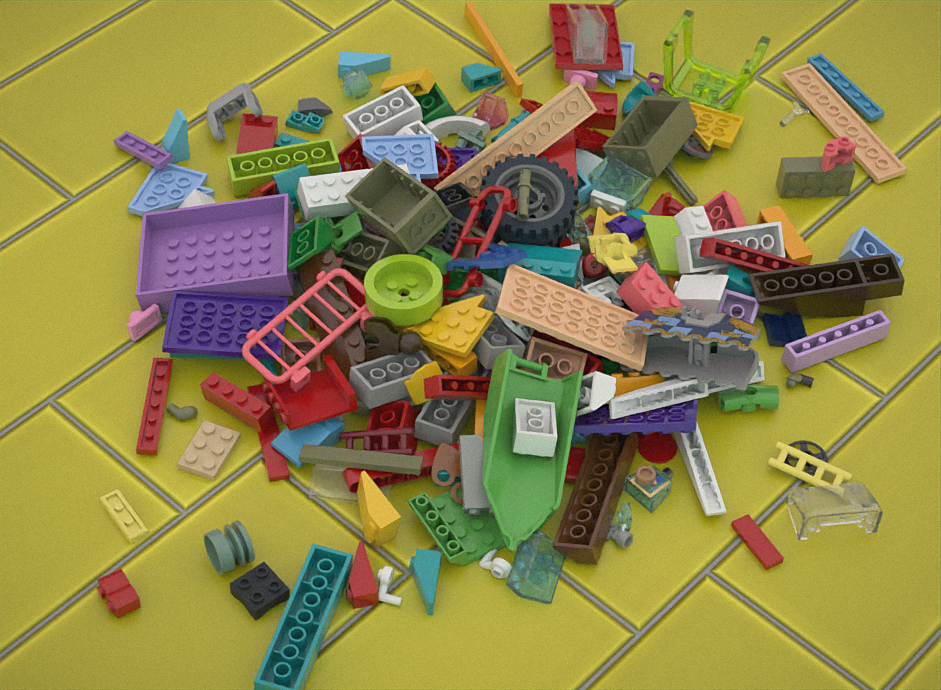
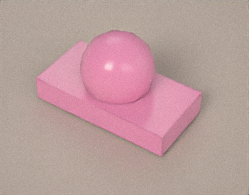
[563,69,598,90]
[126,304,163,341]

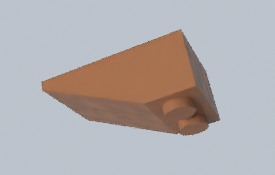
[520,337,588,379]

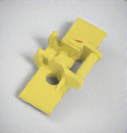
[587,233,638,274]

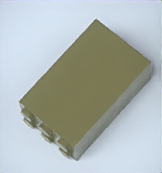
[602,96,698,178]
[345,157,453,255]

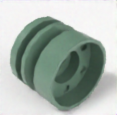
[203,520,255,575]

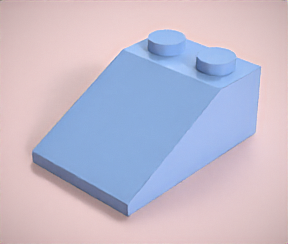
[838,226,904,268]

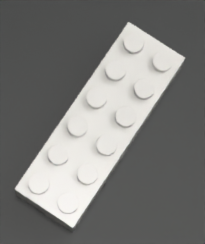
[297,164,410,221]
[675,221,786,274]

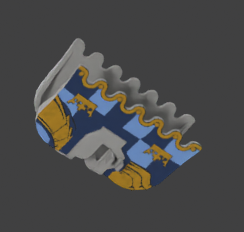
[621,305,761,390]

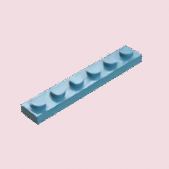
[807,53,885,122]

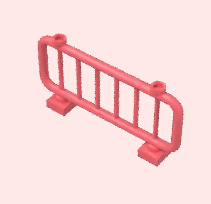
[242,268,374,392]

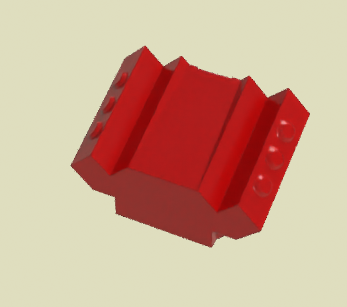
[366,400,422,450]

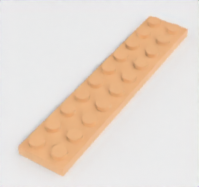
[781,63,907,184]
[433,80,597,197]

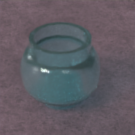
[341,68,373,99]

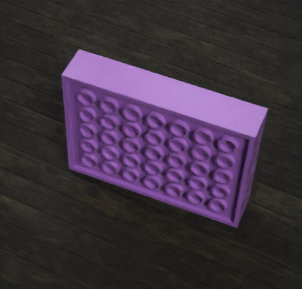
[136,193,295,313]

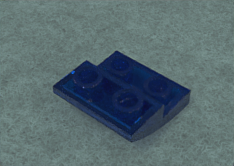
[762,312,807,347]

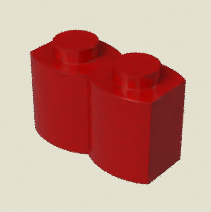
[96,568,141,618]

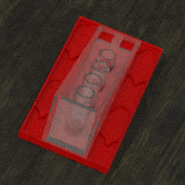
[549,3,623,70]

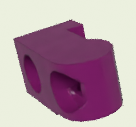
[646,72,665,94]

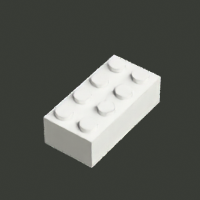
[343,85,423,139]

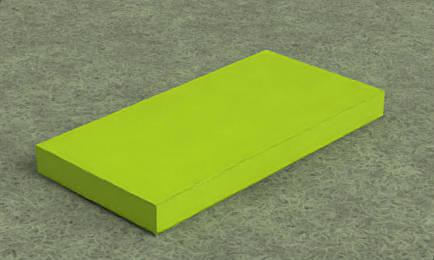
[640,215,694,275]

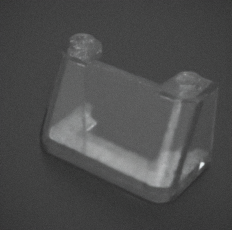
[786,482,883,540]

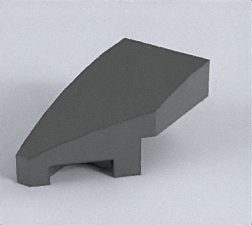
[298,97,333,117]

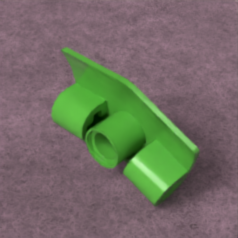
[716,384,779,412]

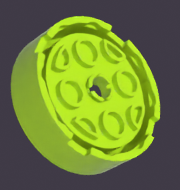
[364,254,443,326]

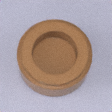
[635,465,656,486]

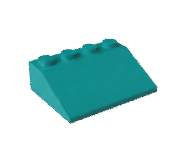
[498,243,583,289]

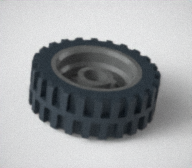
[479,154,579,247]

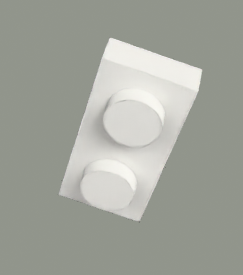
[590,190,627,215]

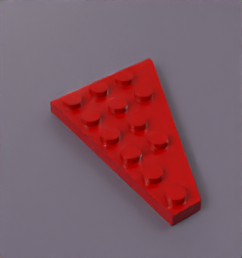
[519,98,610,152]

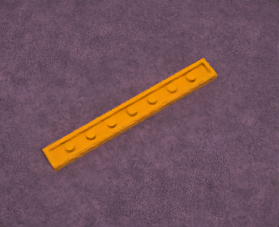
[465,1,523,98]

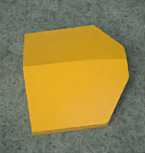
[404,361,443,405]

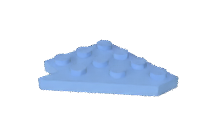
[590,42,635,88]
[362,134,438,182]
[127,163,215,216]

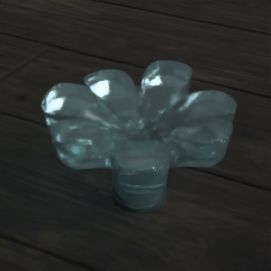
[291,307,309,331]

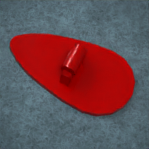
[637,431,677,464]

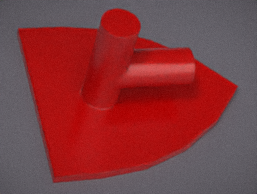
[648,192,685,217]

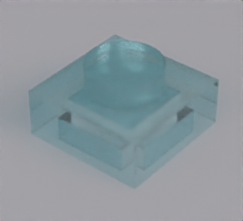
[617,502,632,531]

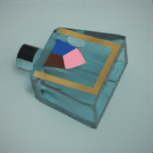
[624,465,674,513]

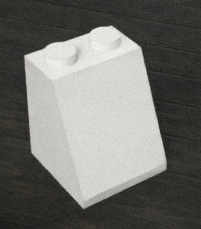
[672,275,729,320]

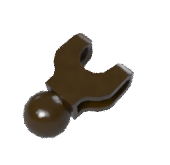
[364,317,423,360]

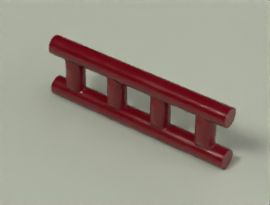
[339,427,415,456]

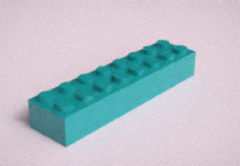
[254,544,353,690]

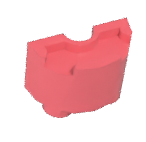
[821,136,856,172]

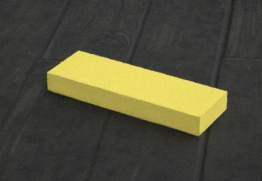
[100,489,149,544]

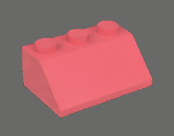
[703,190,748,231]

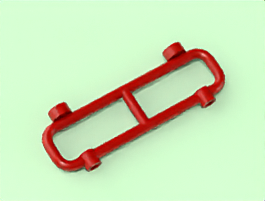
[441,186,517,298]

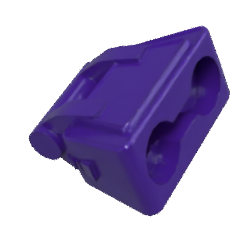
[605,215,646,243]

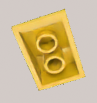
[357,470,401,548]

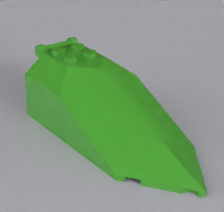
[482,349,583,552]

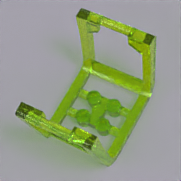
[663,10,771,113]

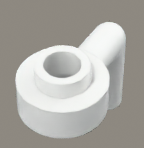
[479,549,512,578]
[377,566,402,606]

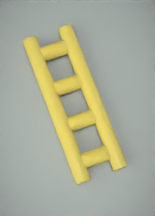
[768,441,852,498]

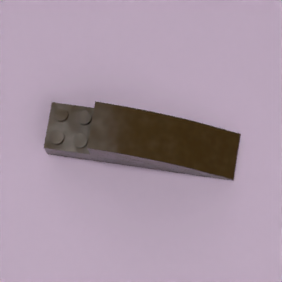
[748,253,905,317]

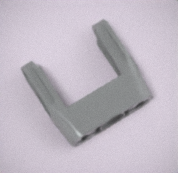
[206,83,263,142]

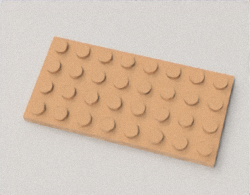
[495,264,649,371]

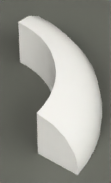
[425,116,490,140]

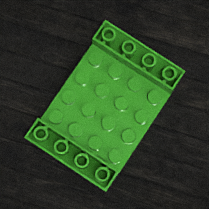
[407,487,556,566]

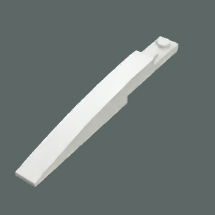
[609,361,765,419]
[657,372,726,516]

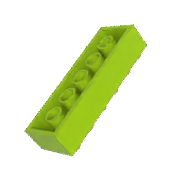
[226,138,340,196]

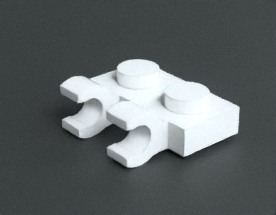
[581,276,624,307]

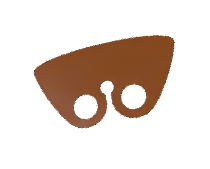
[431,443,463,504]

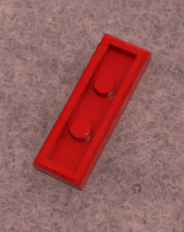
[731,514,784,570]

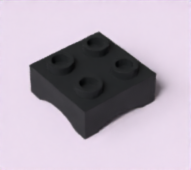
[230,562,290,621]

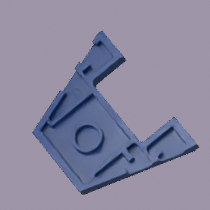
[446,243,527,271]

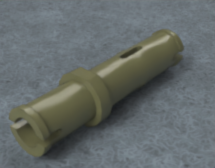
[516,169,532,221]

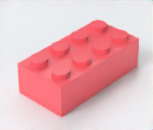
[616,262,684,334]

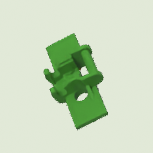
[294,211,364,272]

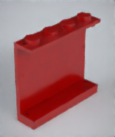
[262,354,358,431]

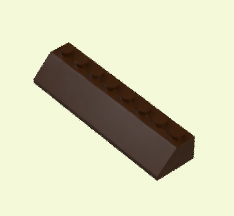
[297,250,371,382]
[552,432,639,565]

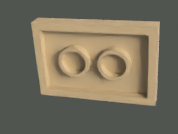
[177,420,241,481]

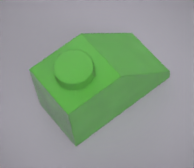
[414,244,453,275]

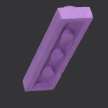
[113,131,173,170]

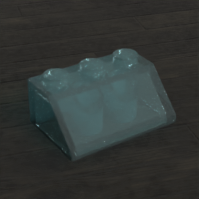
[588,155,653,211]
[506,530,566,604]

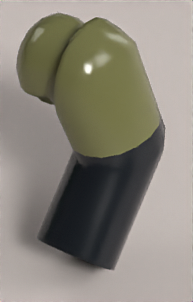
[786,374,814,388]

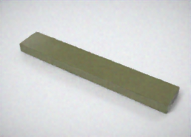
[299,444,423,475]

